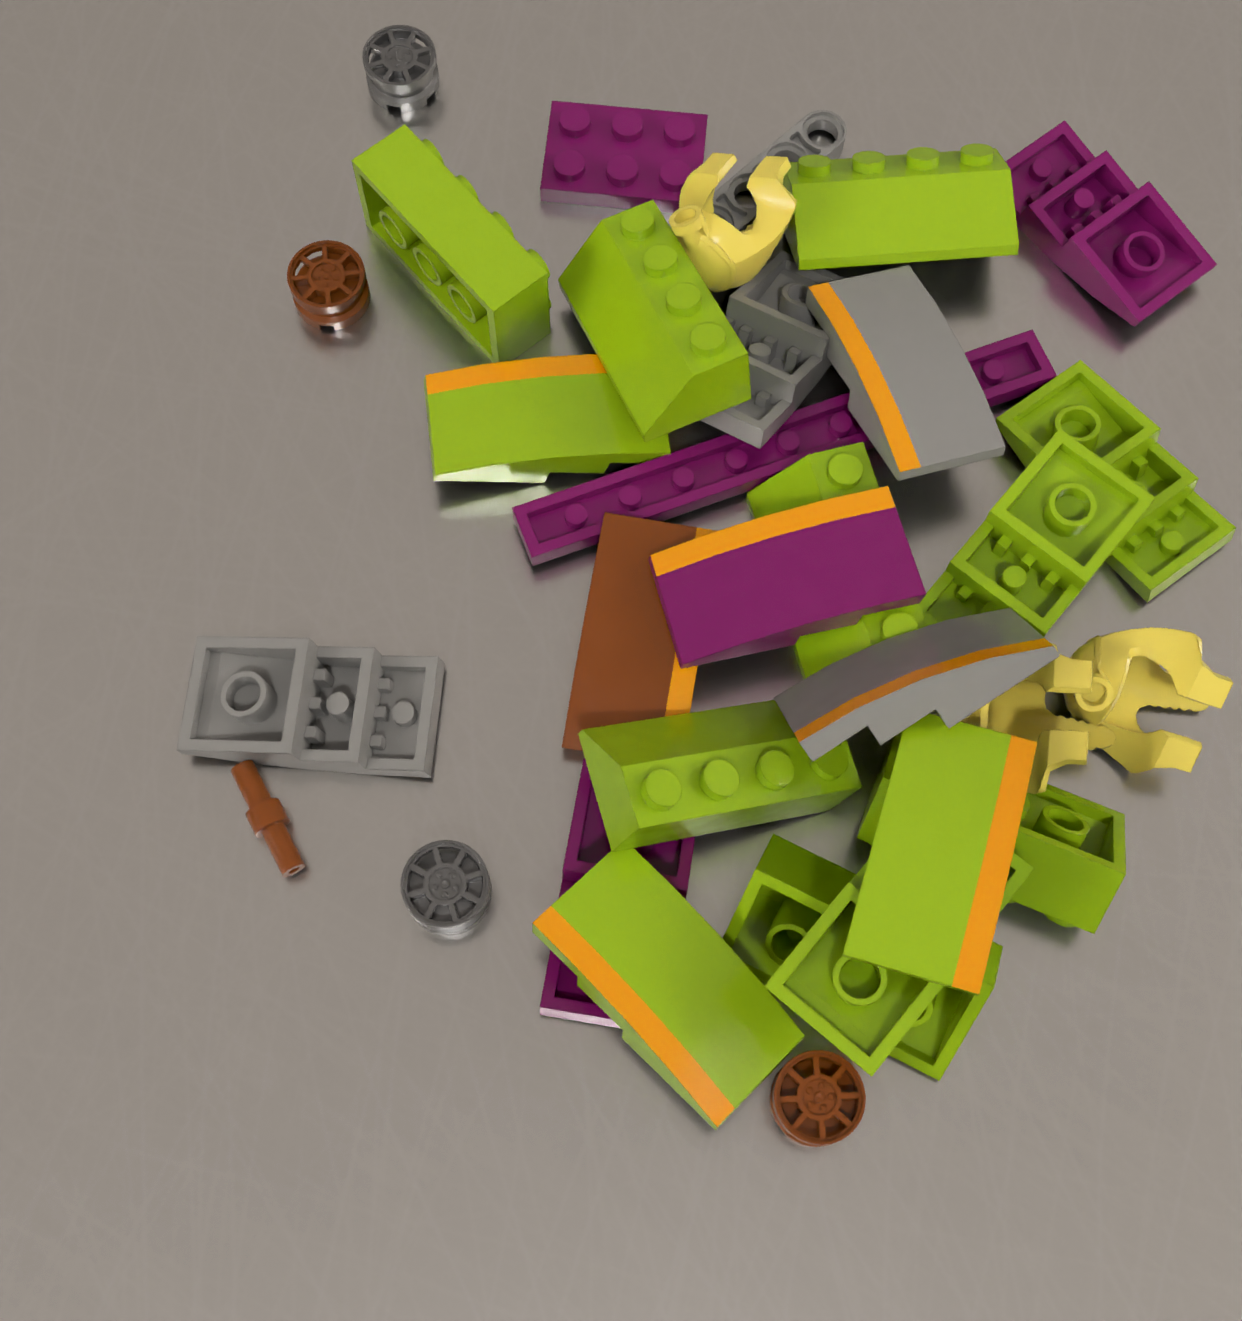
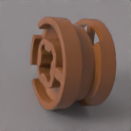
[287,240,370,330]
[769,1050,866,1147]

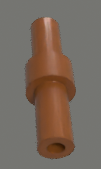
[231,760,305,877]

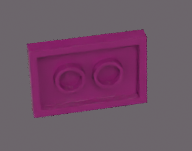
[540,101,708,213]

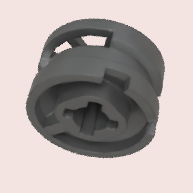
[362,25,440,112]
[400,840,492,936]

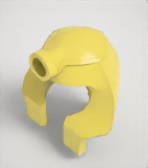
[669,153,797,293]
[1063,627,1233,773]
[960,643,1116,794]

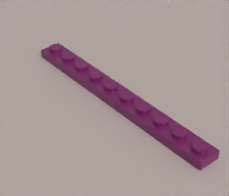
[512,329,1057,566]

